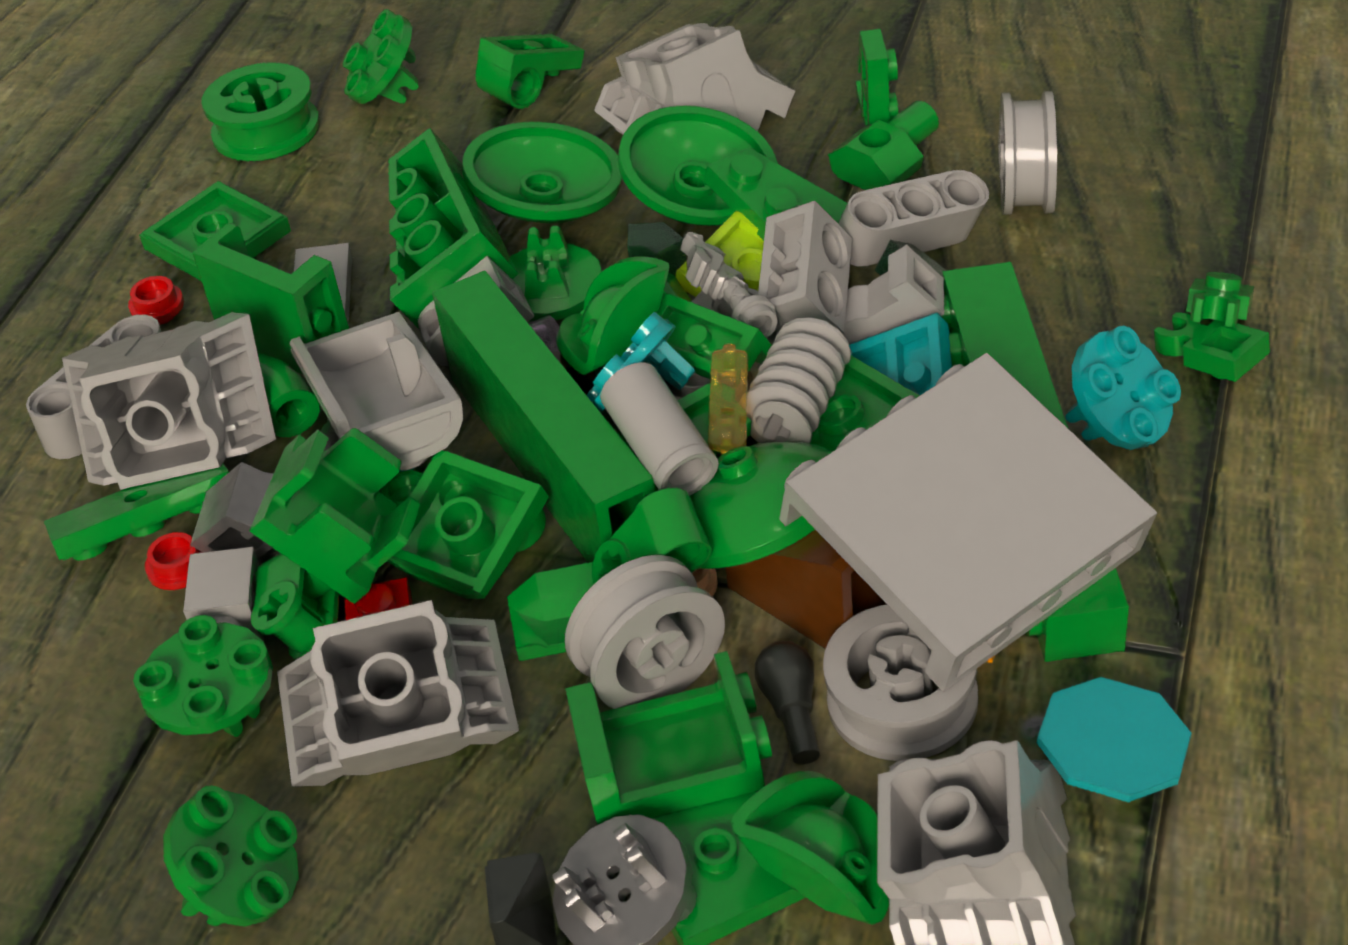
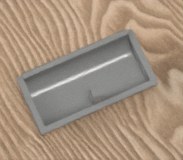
[290,312,463,470]

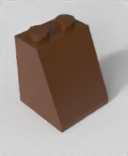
[726,530,886,649]

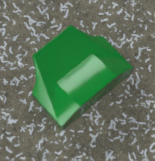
[507,562,593,661]

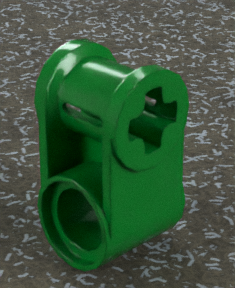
[592,488,712,585]
[251,553,339,660]

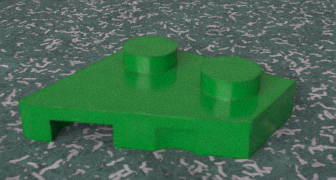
[856,29,899,127]

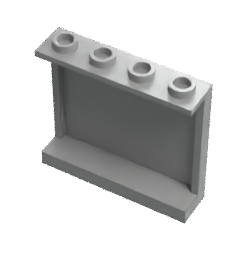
[779,353,1157,692]

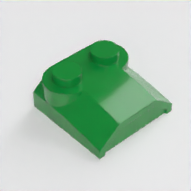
[387,450,549,599]

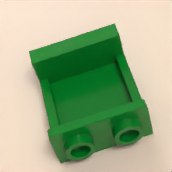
[192,223,349,375]
[565,651,772,825]

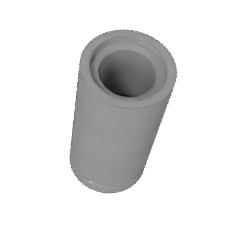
[600,362,718,495]

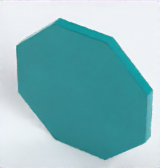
[1037,677,1192,802]

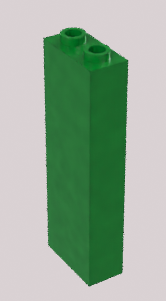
[432,270,655,563]

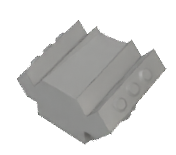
[594,23,795,135]
[62,312,276,490]
[277,600,519,786]
[877,740,1076,945]

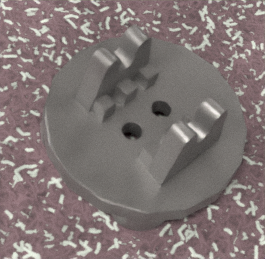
[552,815,697,945]

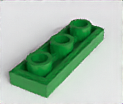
[44,463,229,561]

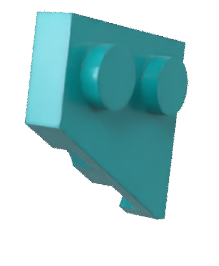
[849,313,952,395]

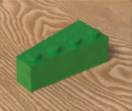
[389,128,518,329]

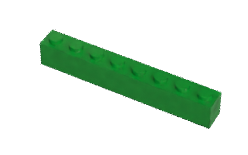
[941,262,1129,662]

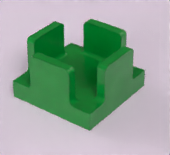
[249,428,421,604]

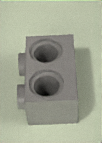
[758,201,852,334]

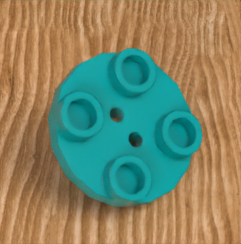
[587,312,695,416]
[1065,325,1181,450]

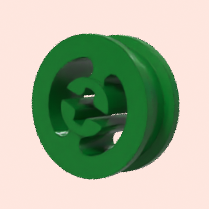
[202,62,320,161]

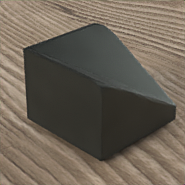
[484,853,557,945]

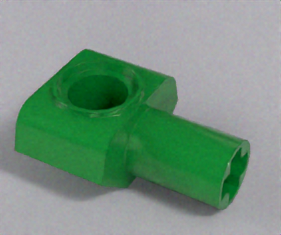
[828,100,939,190]

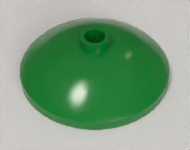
[618,106,778,226]
[462,122,622,223]
[690,442,833,569]

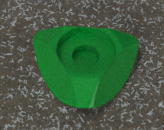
[556,256,670,375]
[731,771,890,925]

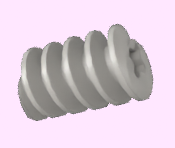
[740,317,851,443]

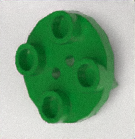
[343,9,418,104]
[510,225,602,324]
[133,615,273,737]
[163,785,299,927]

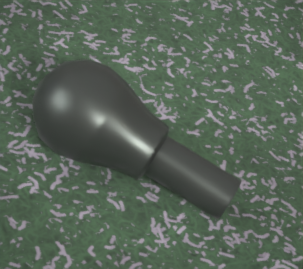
[755,641,820,765]

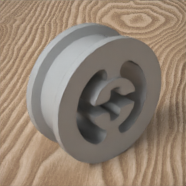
[998,91,1057,215]
[565,555,725,709]
[823,604,978,761]

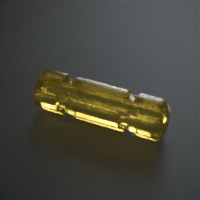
[708,343,749,456]

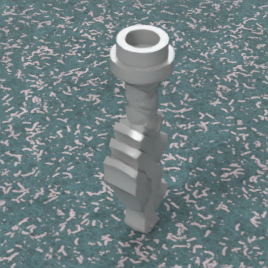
[680,232,778,338]

